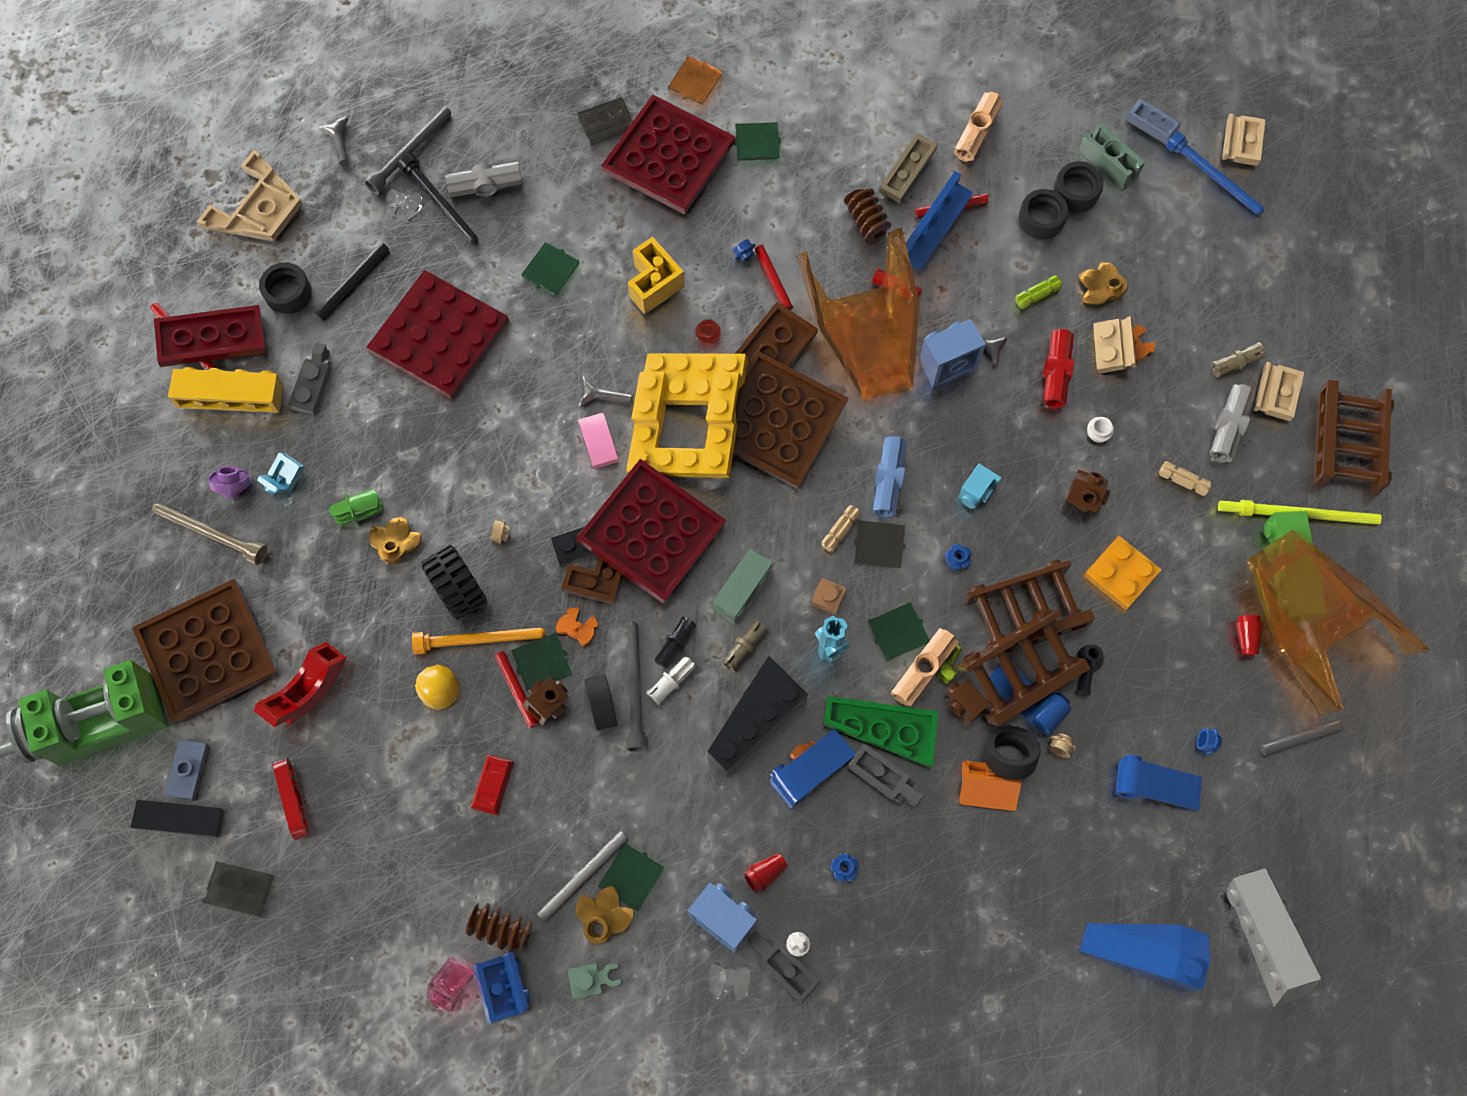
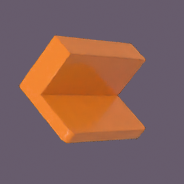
[959,760,1021,811]

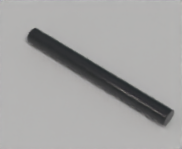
[314,242,389,320]

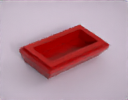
[470,754,514,816]

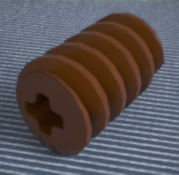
[844,188,892,245]
[465,903,533,955]

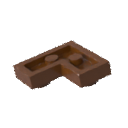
[561,557,623,605]

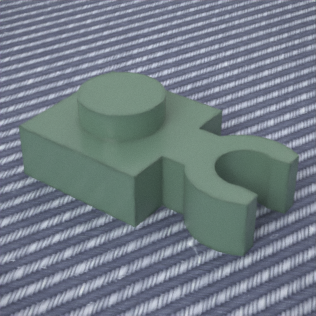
[567,963,622,1000]

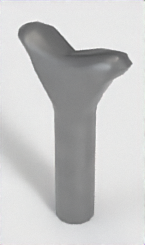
[318,117,348,166]
[982,337,1007,366]
[579,377,633,407]

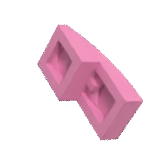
[578,413,619,469]

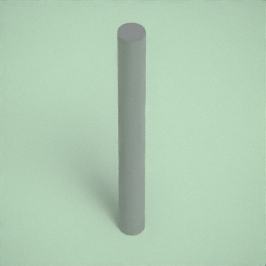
[537,831,628,922]

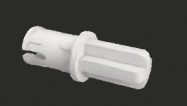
[646,657,696,706]
[786,932,810,957]

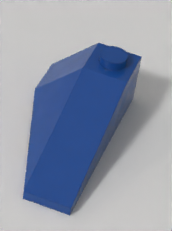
[1079,923,1210,992]

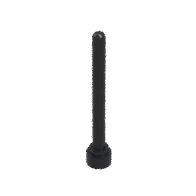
[398,153,478,244]

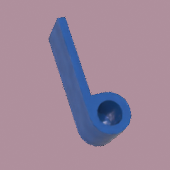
[989,664,1071,736]
[769,729,856,809]
[1115,755,1202,811]

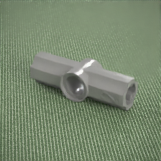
[445,162,523,198]
[1209,384,1255,463]

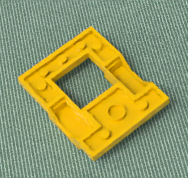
[626,354,748,478]

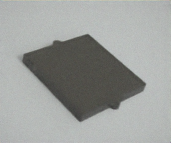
[854,520,906,568]

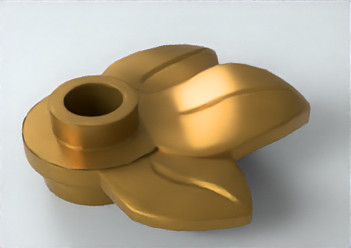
[1078,262,1128,305]
[369,516,423,564]
[576,886,634,944]

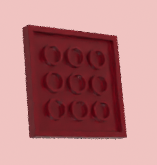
[601,94,735,215]
[366,270,509,399]
[576,459,726,604]

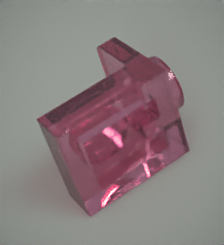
[427,957,474,1012]

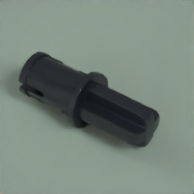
[655,616,697,669]

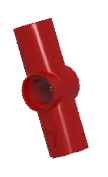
[1043,329,1074,409]

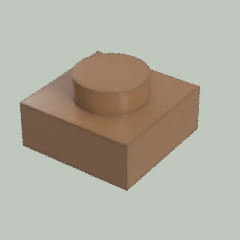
[811,578,847,615]

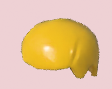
[415,664,460,710]

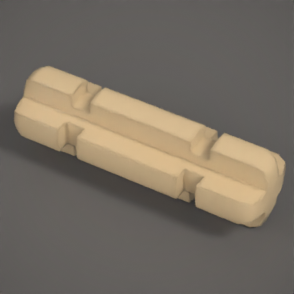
[1159,461,1212,496]
[821,505,861,552]

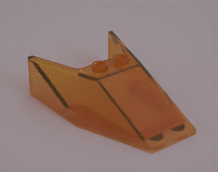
[796,228,920,399]
[1247,530,1429,713]

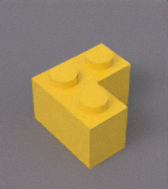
[628,236,685,314]

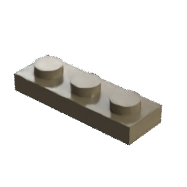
[879,133,938,203]

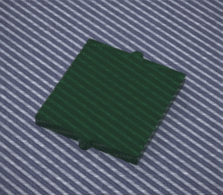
[734,122,781,161]
[521,242,580,296]
[868,602,930,661]
[511,633,572,692]
[598,843,665,911]

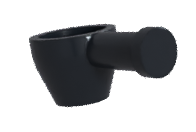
[1076,644,1104,696]

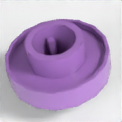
[208,466,250,498]

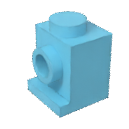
[958,463,1001,509]

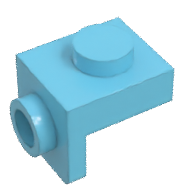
[257,453,305,495]

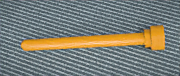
[412,628,545,655]

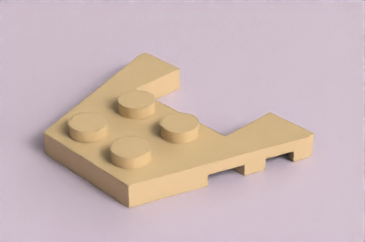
[197,150,303,241]

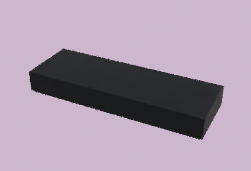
[130,800,223,838]

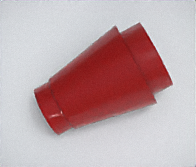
[1235,615,1264,655]
[743,853,788,893]

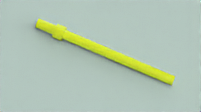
[1218,500,1382,525]

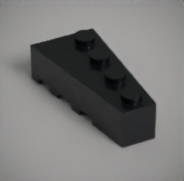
[707,655,808,778]

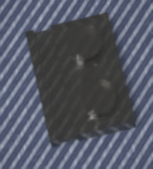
[577,97,633,146]
[202,861,274,917]

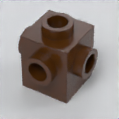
[1066,469,1111,513]
[523,677,570,726]

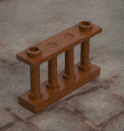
[1314,380,1395,495]
[964,560,1095,659]
[957,608,1091,726]

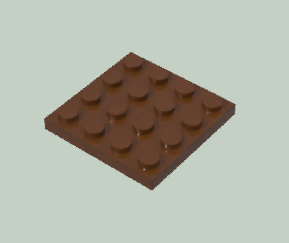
[706,350,848,489]
[132,579,278,725]

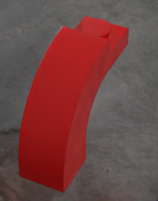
[253,642,347,727]

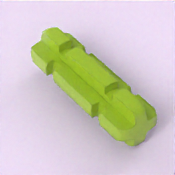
[1015,276,1062,309]

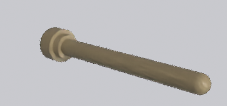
[152,503,268,565]

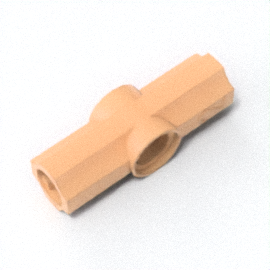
[954,91,1004,162]
[891,628,959,707]

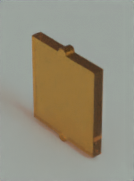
[668,56,722,105]

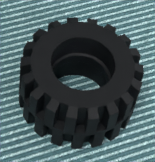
[421,545,486,620]

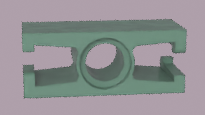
[1079,123,1145,190]
[712,549,773,624]

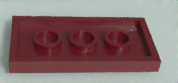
[154,305,266,367]

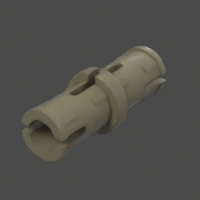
[1211,342,1266,377]
[721,619,769,673]

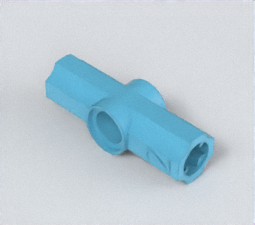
[815,616,850,663]

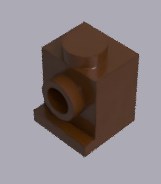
[945,679,991,728]

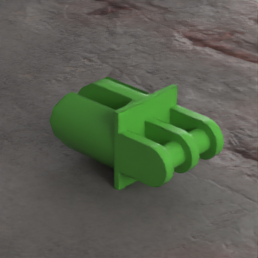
[329,489,384,526]

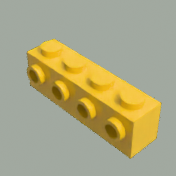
[168,367,284,413]

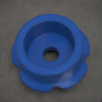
[732,239,756,262]
[945,544,972,570]
[1196,728,1222,755]
[831,853,859,882]

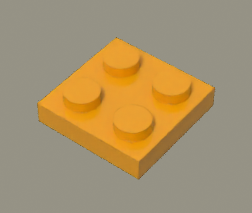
[1084,535,1162,610]

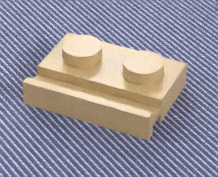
[1222,113,1265,166]
[1093,316,1137,374]
[1253,361,1304,421]

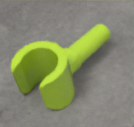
[938,646,962,684]

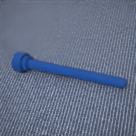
[1165,131,1264,215]

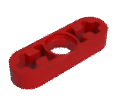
[273,758,310,840]

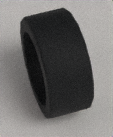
[1053,161,1104,212]
[1018,189,1069,239]
[259,262,311,313]
[584,674,618,731]
[984,725,1041,780]

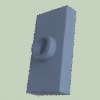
[1125,98,1181,144]
[164,740,209,801]

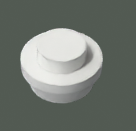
[1087,417,1114,443]

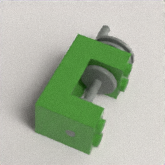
[0,660,169,766]

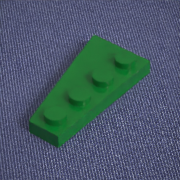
[824,696,939,768]

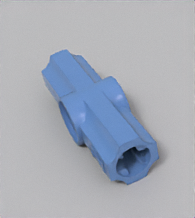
[872,436,907,518]

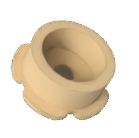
[490,519,510,545]
[1048,733,1076,758]

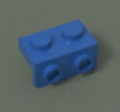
[473,952,530,1025]

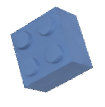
[918,319,986,387]
[688,883,757,953]

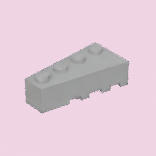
[1227,868,1321,1007]

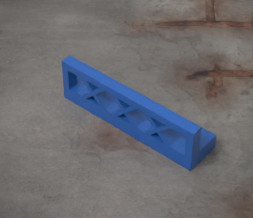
[898,171,973,274]

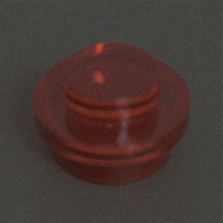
[695,319,721,345]

